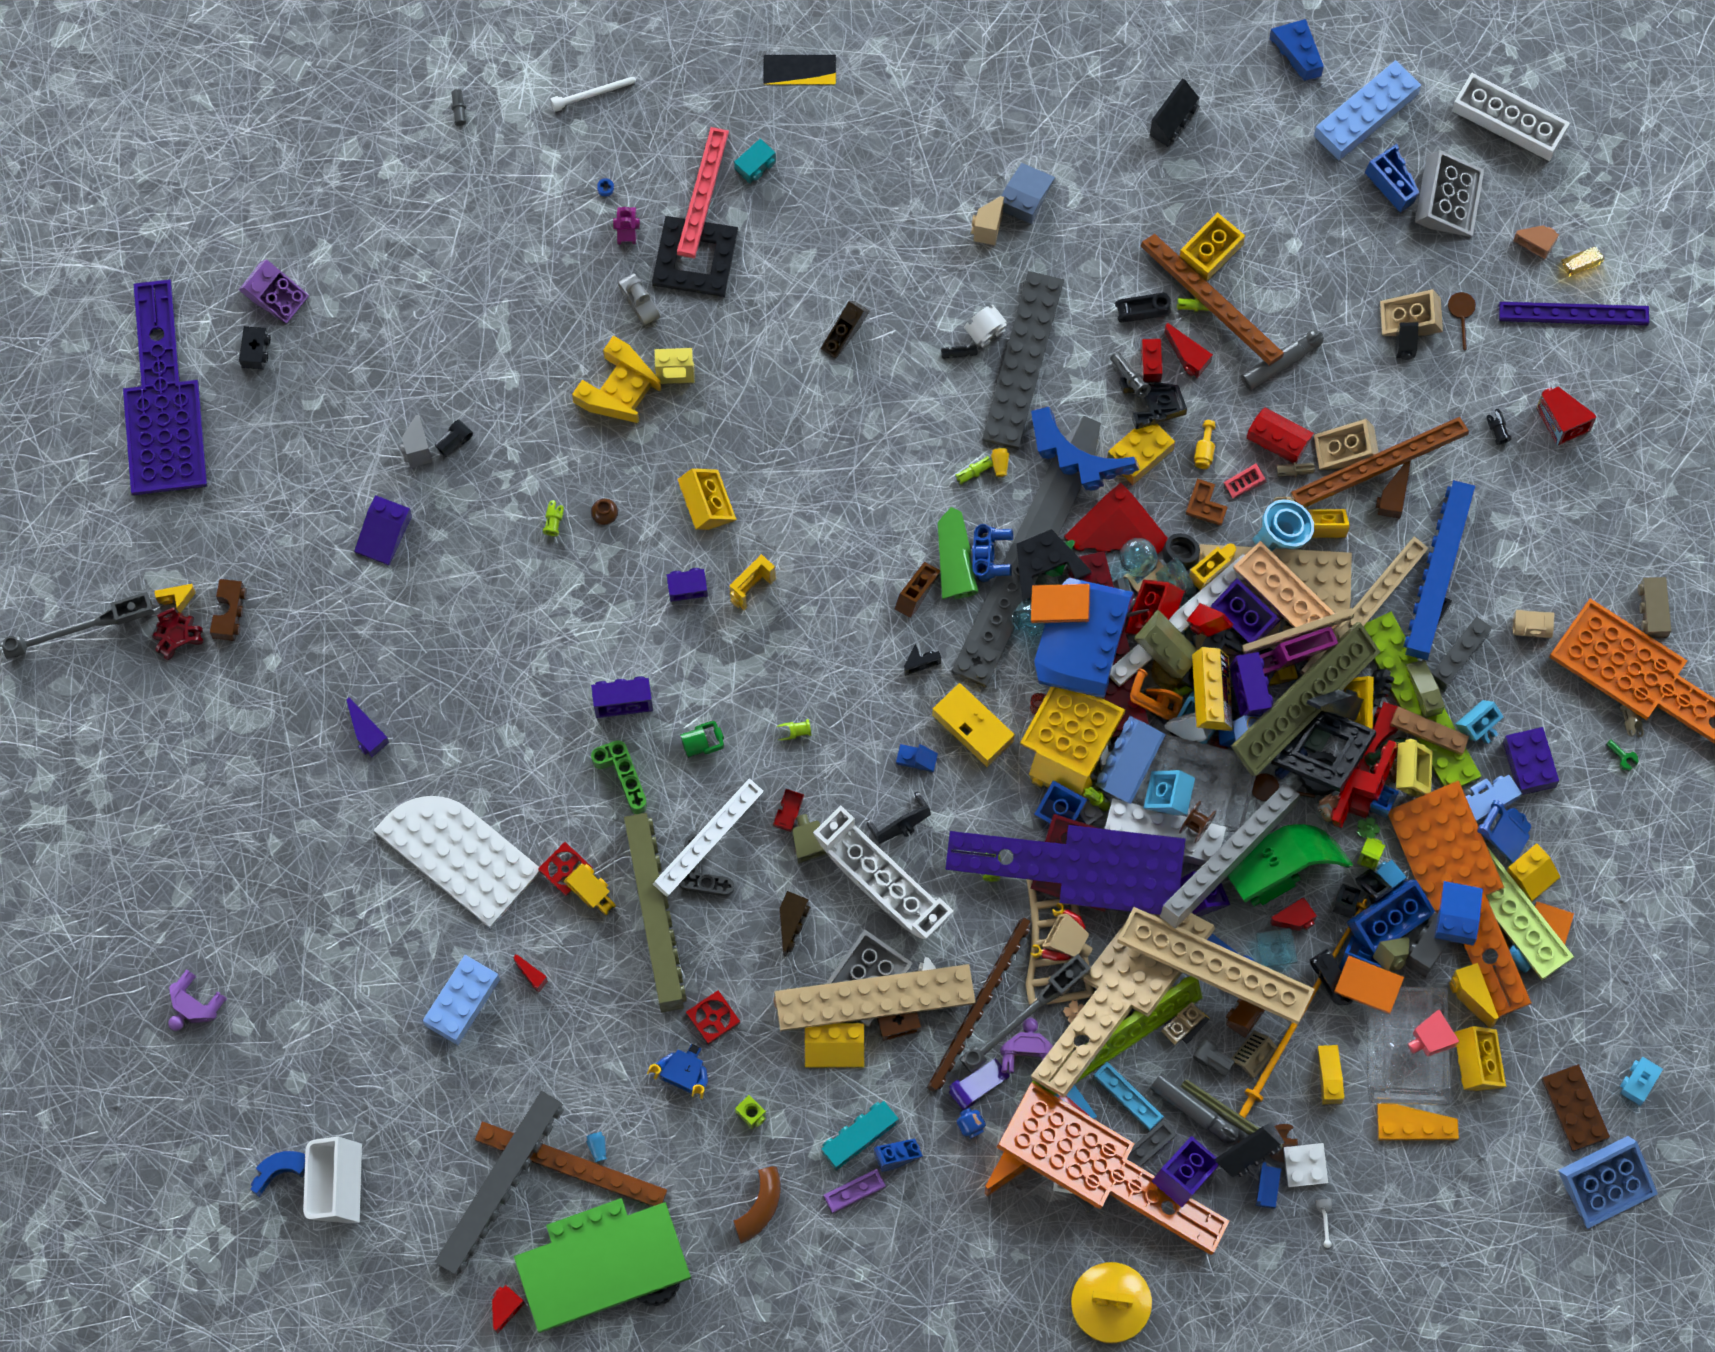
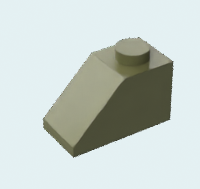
[1373,937,1409,971]

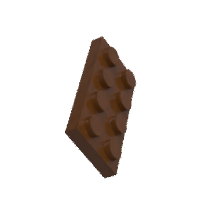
[1541,1064,1610,1152]

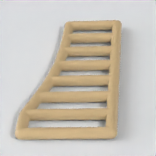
[1025,879,1094,1005]

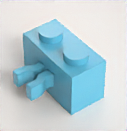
[1455,700,1504,743]
[1620,1057,1663,1106]

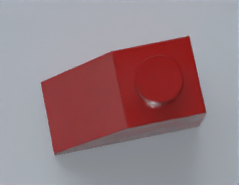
[1186,603,1234,637]
[1270,897,1317,931]
[492,1285,525,1334]

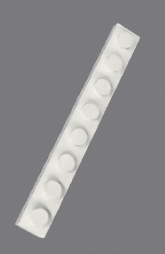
[653,778,764,897]

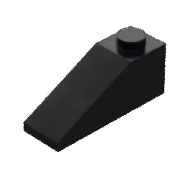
[1306,689,1364,721]

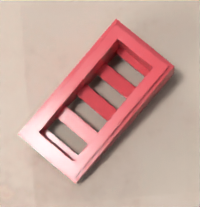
[1223,464,1267,499]

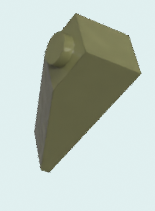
[1406,660,1445,718]

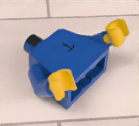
[647,1044,708,1099]

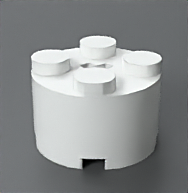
[964,305,1007,348]

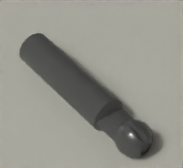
[1241,330,1324,391]
[1150,1073,1238,1144]

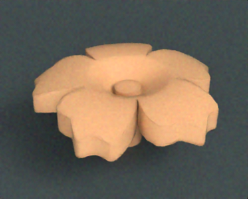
[1063,1000,1085,1024]

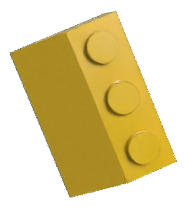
[677,468,737,530]
[1029,749,1093,798]
[805,1023,864,1068]
[1454,1026,1506,1091]

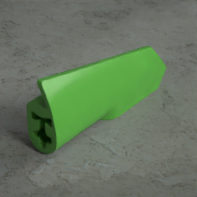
[938,507,978,599]

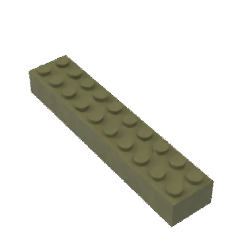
[624,813,687,1013]

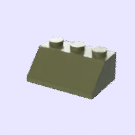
[1134,610,1196,678]

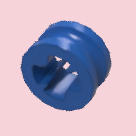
[597,178,614,197]

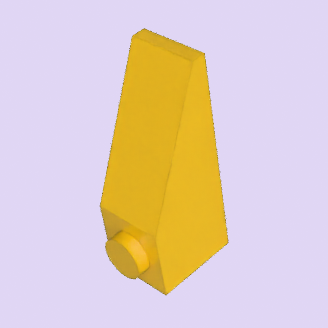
[1318,1045,1344,1105]

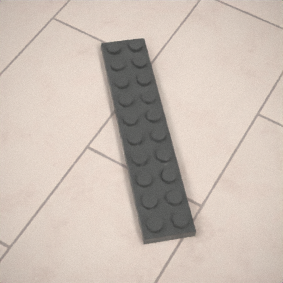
[982,271,1064,450]

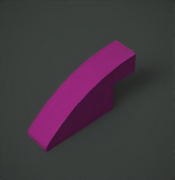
[1259,626,1338,676]

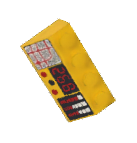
[1192,647,1233,731]

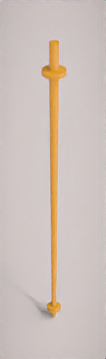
[1239,899,1367,1118]

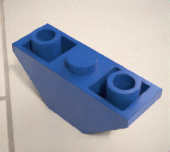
[874,1138,923,1172]

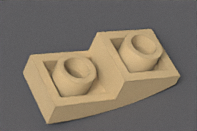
[1161,1002,1205,1045]

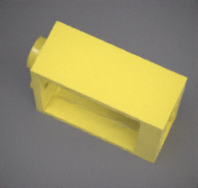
[1396,739,1433,797]

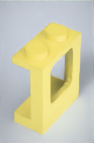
[655,348,695,384]

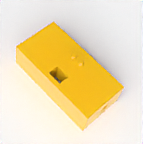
[932,683,1015,767]

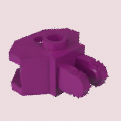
[613,206,640,244]

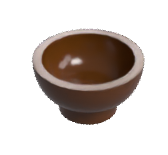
[591,498,618,525]

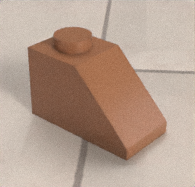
[1513,225,1559,259]

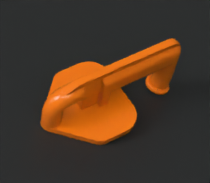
[1130,668,1183,719]

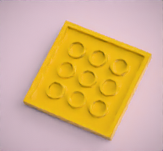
[1020,686,1125,775]

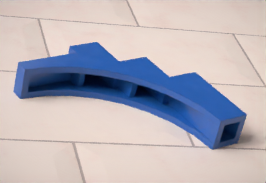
[1031,407,1139,491]

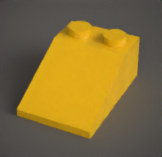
[1449,963,1499,1028]

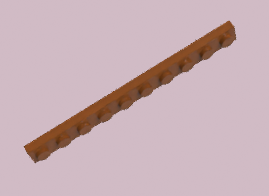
[1140,234,1284,366]
[1291,417,1469,508]
[475,1121,667,1207]

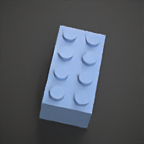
[423,955,500,1045]

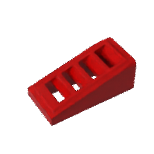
[513,954,548,993]

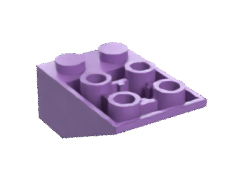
[238,259,309,324]

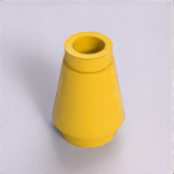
[991,448,1009,477]

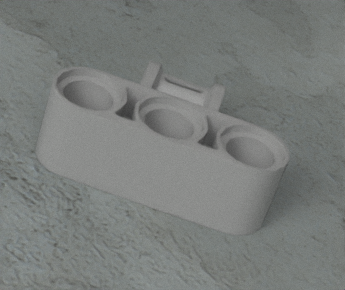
[617,273,661,326]

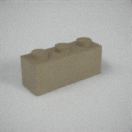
[1638,577,1671,638]

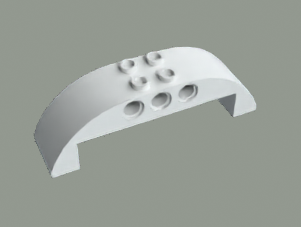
[813,806,954,939]

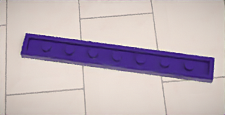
[1499,302,1649,326]

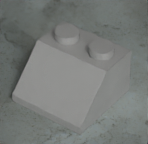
[400,415,432,468]

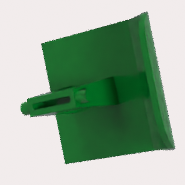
[1227,824,1353,907]

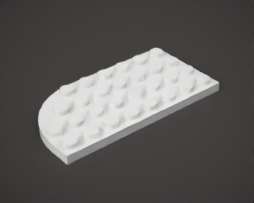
[374,796,540,929]

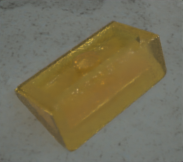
[1561,246,1604,276]

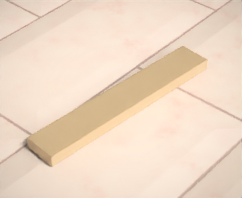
[1242,608,1354,654]

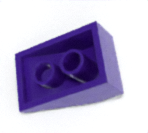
[354,495,412,565]

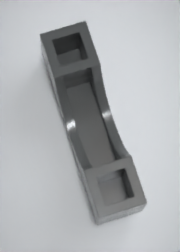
[1432,616,1492,692]

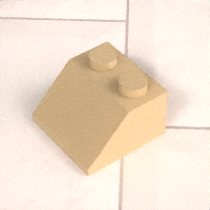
[971,196,1004,245]

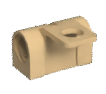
[1513,610,1554,638]

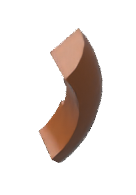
[733,1166,781,1243]

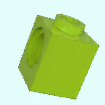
[735,1095,766,1129]

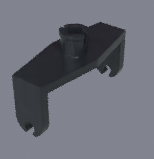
[865,791,931,844]

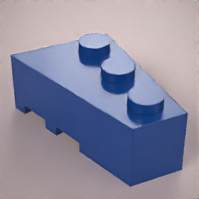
[1269,19,1324,81]
[1365,144,1419,212]

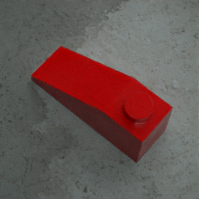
[1164,323,1213,378]

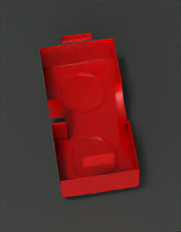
[773,789,804,832]

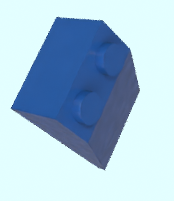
[1434,881,1483,945]

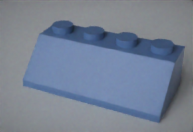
[1095,716,1166,804]

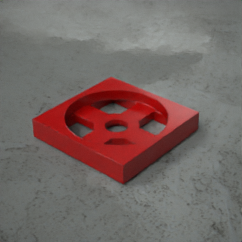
[538,842,593,896]
[686,990,741,1045]

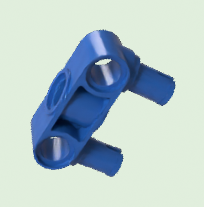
[972,524,1013,582]

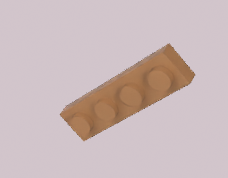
[1390,707,1469,755]

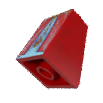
[1536,386,1596,446]

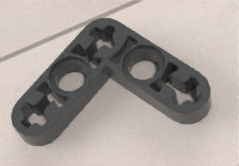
[679,834,734,896]

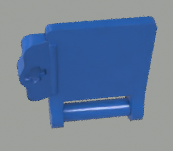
[1477,800,1531,864]

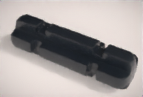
[941,344,978,359]

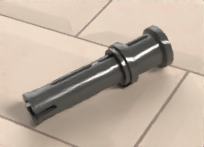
[1110,352,1151,398]

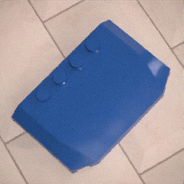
[1034,578,1134,698]

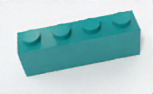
[821,1101,899,1171]

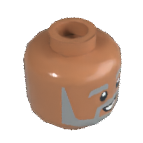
[1317,794,1339,822]

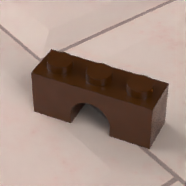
[210,579,247,641]

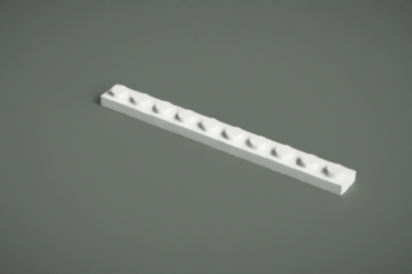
[1109,554,1245,687]

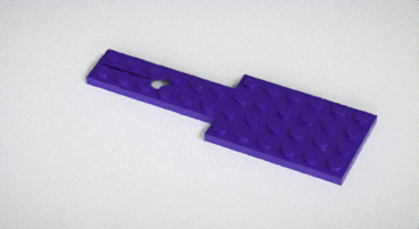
[123,279,208,496]
[945,825,1186,915]

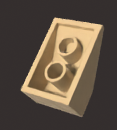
[1380,289,1443,336]
[1314,419,1379,470]

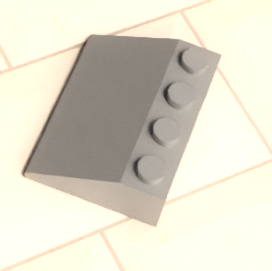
[1415,150,1484,237]
[826,929,913,1027]

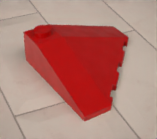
[1064,482,1168,555]

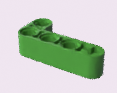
[591,740,647,814]

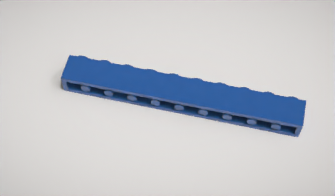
[1403,480,1475,661]

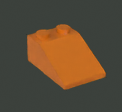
[985,1152,1029,1197]

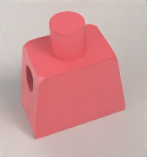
[1408,1010,1459,1057]

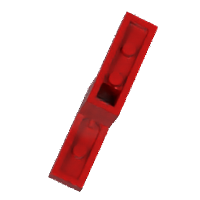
[1331,740,1398,828]

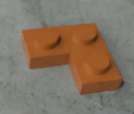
[1185,478,1228,526]

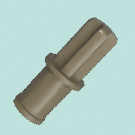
[1277,462,1315,477]

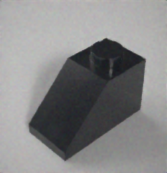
[1395,322,1419,360]

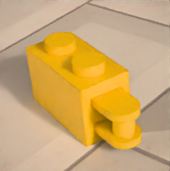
[1188,543,1236,590]
[563,864,616,916]

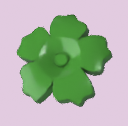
[1357,817,1381,839]

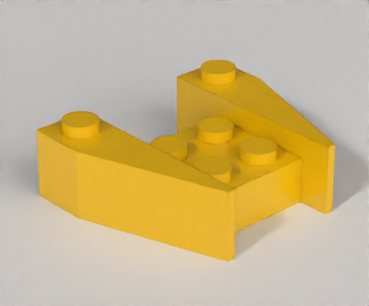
[572,336,661,423]

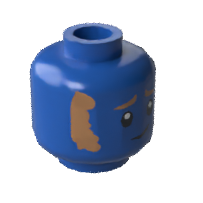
[956,1108,986,1139]

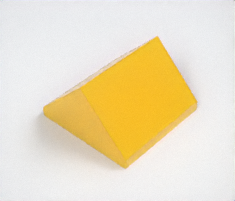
[1307,509,1349,538]

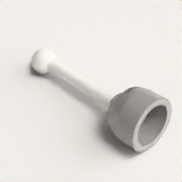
[1316,1199,1332,1248]

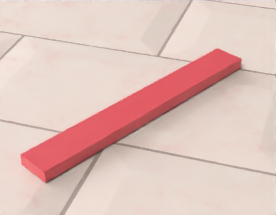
[677,127,729,259]

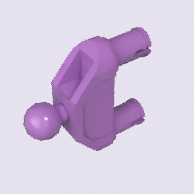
[168,969,227,1031]
[1000,1018,1053,1074]

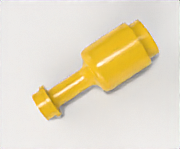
[1194,420,1216,469]

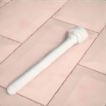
[550,77,636,112]

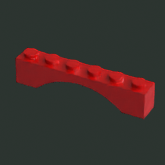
[1349,702,1406,818]

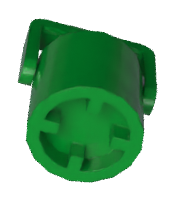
[680,721,724,758]

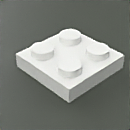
[1283,1143,1328,1187]

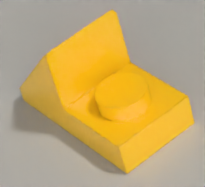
[155,584,196,613]

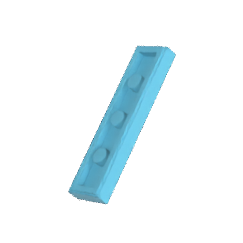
[1093,1062,1164,1132]

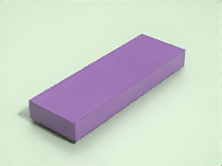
[823,1169,886,1214]

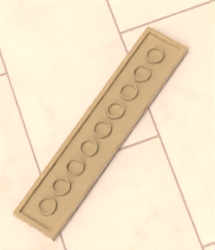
[1117,907,1314,1025]
[774,964,976,1031]

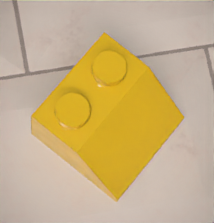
[1507,843,1560,902]

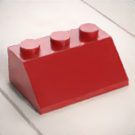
[1246,407,1314,464]

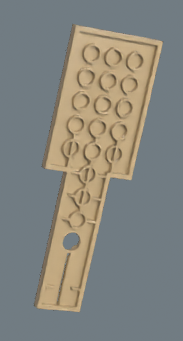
[1031,913,1215,1098]

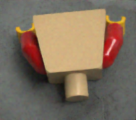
[1030,903,1092,961]

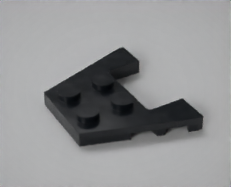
[1119,377,1187,429]
[1016,529,1092,603]

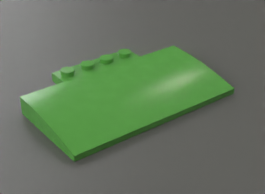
[514,1198,691,1333]

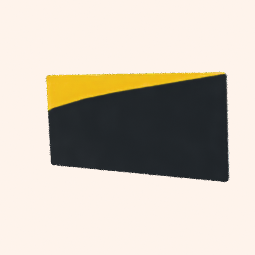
[763,55,836,84]

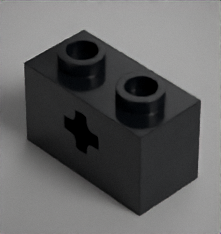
[239,326,271,369]

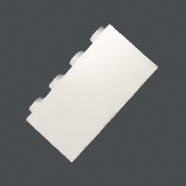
[303,1137,362,1223]

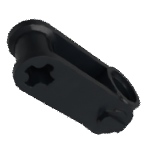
[1115,292,1171,322]
[1309,949,1353,1005]

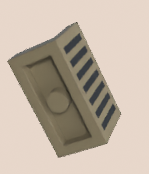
[1231,1030,1277,1078]

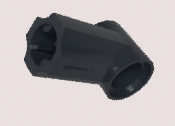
[435,419,473,457]

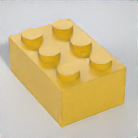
[1179,212,1245,281]
[1107,424,1175,485]

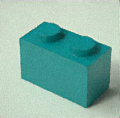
[734,138,776,184]

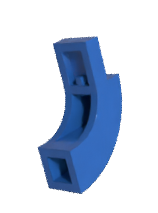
[250,1151,305,1197]

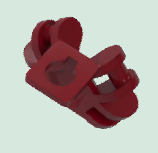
[152,607,203,660]

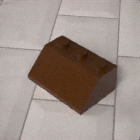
[1226,998,1265,1038]

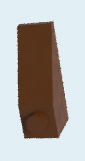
[1375,461,1411,519]
[895,562,941,618]

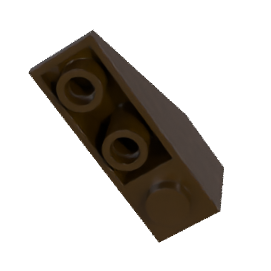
[820,301,870,359]
[779,891,811,957]

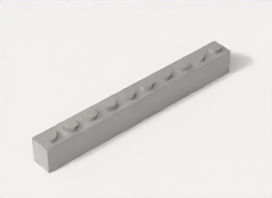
[1160,783,1300,929]

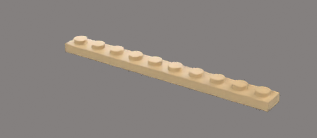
[1299,536,1429,675]

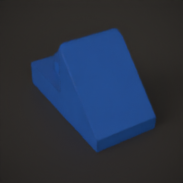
[896,744,938,772]
[1369,785,1399,819]

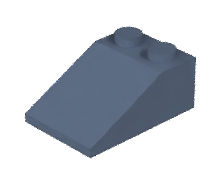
[1002,163,1055,224]

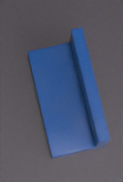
[1255,1162,1281,1209]

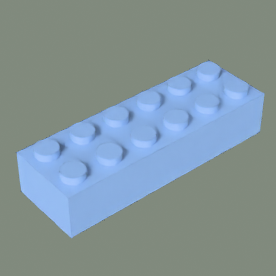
[1314,60,1421,161]

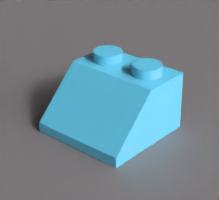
[1143,770,1195,815]

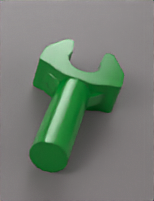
[1606,739,1639,771]

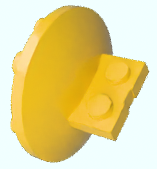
[1071,1262,1152,1343]

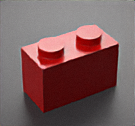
[1141,339,1163,382]

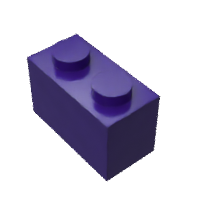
[666,568,708,602]

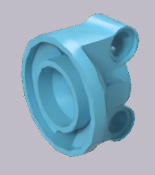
[1252,499,1314,551]

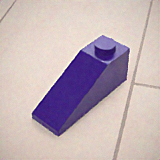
[346,697,389,758]

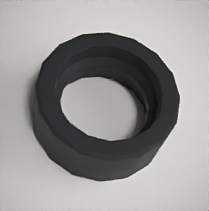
[1162,533,1200,571]

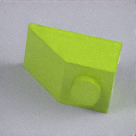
[1357,838,1386,871]

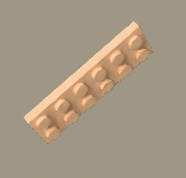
[1233,541,1341,630]

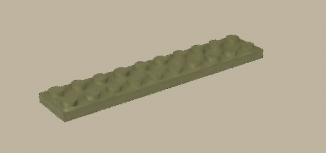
[1231,622,1380,776]

